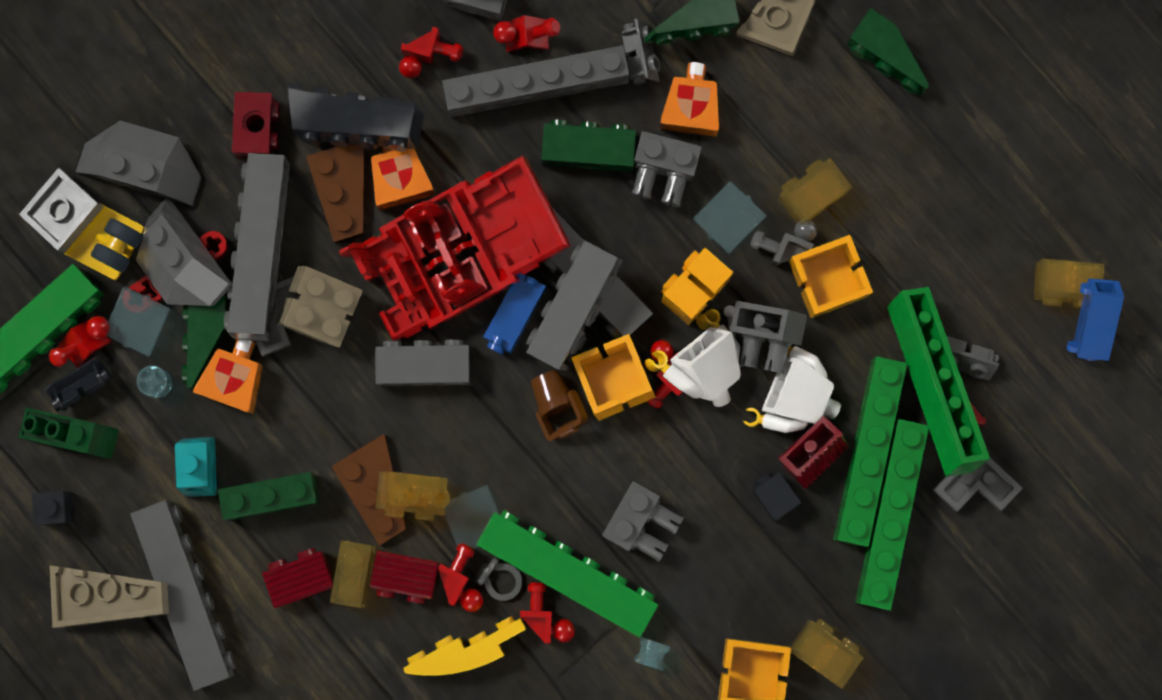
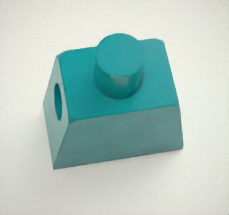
[175,437,217,497]

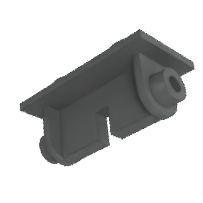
[621,18,660,85]
[946,335,999,381]

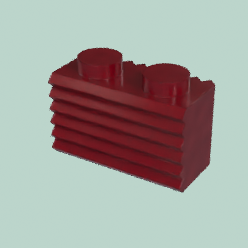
[778,416,849,488]
[262,548,336,609]
[370,551,440,604]

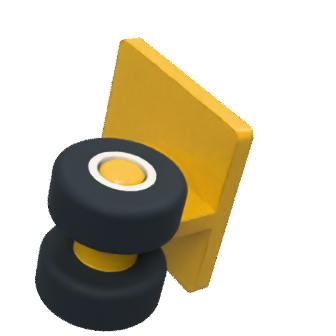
[64,204,145,280]

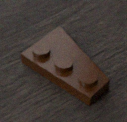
[306,144,365,244]
[331,434,407,546]

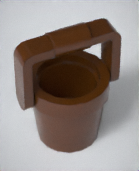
[530,370,588,441]

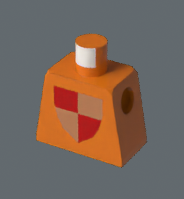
[659,62,719,137]
[371,147,435,211]
[193,340,263,414]

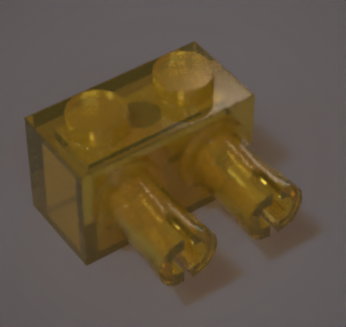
[376,471,450,521]

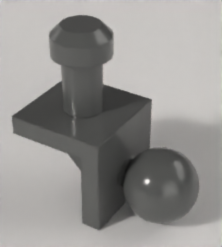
[750,219,817,267]

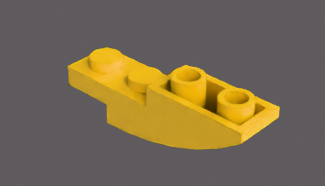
[403,616,527,676]

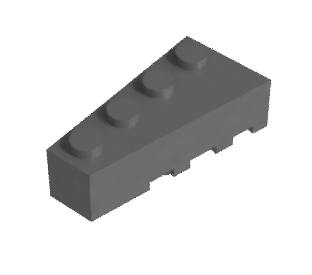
[526,241,623,372]

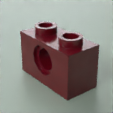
[232,92,280,159]

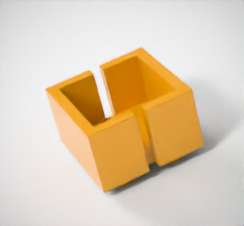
[789,235,873,318]
[661,248,733,326]
[572,334,656,421]
[718,638,791,700]

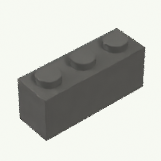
[375,340,471,386]

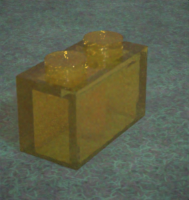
[778,158,852,224]
[1034,259,1104,309]
[330,540,376,608]
[790,619,864,689]

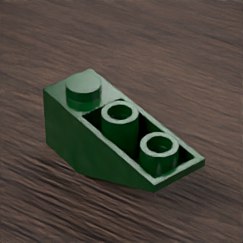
[644,0,740,45]
[847,8,929,96]
[182,295,231,390]
[18,408,119,459]

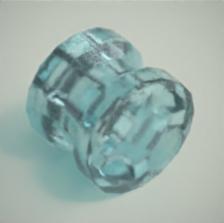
[136,365,172,398]
[633,637,670,670]

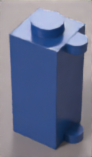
[483,274,547,355]
[1066,278,1124,361]

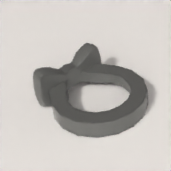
[477,557,522,601]

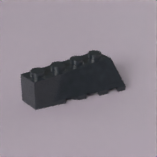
[288,82,424,152]

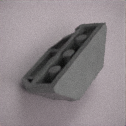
[76,121,202,207]
[136,198,233,307]

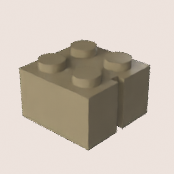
[275,266,363,348]

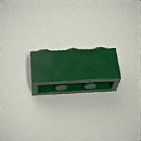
[541,120,636,172]
[218,472,321,521]

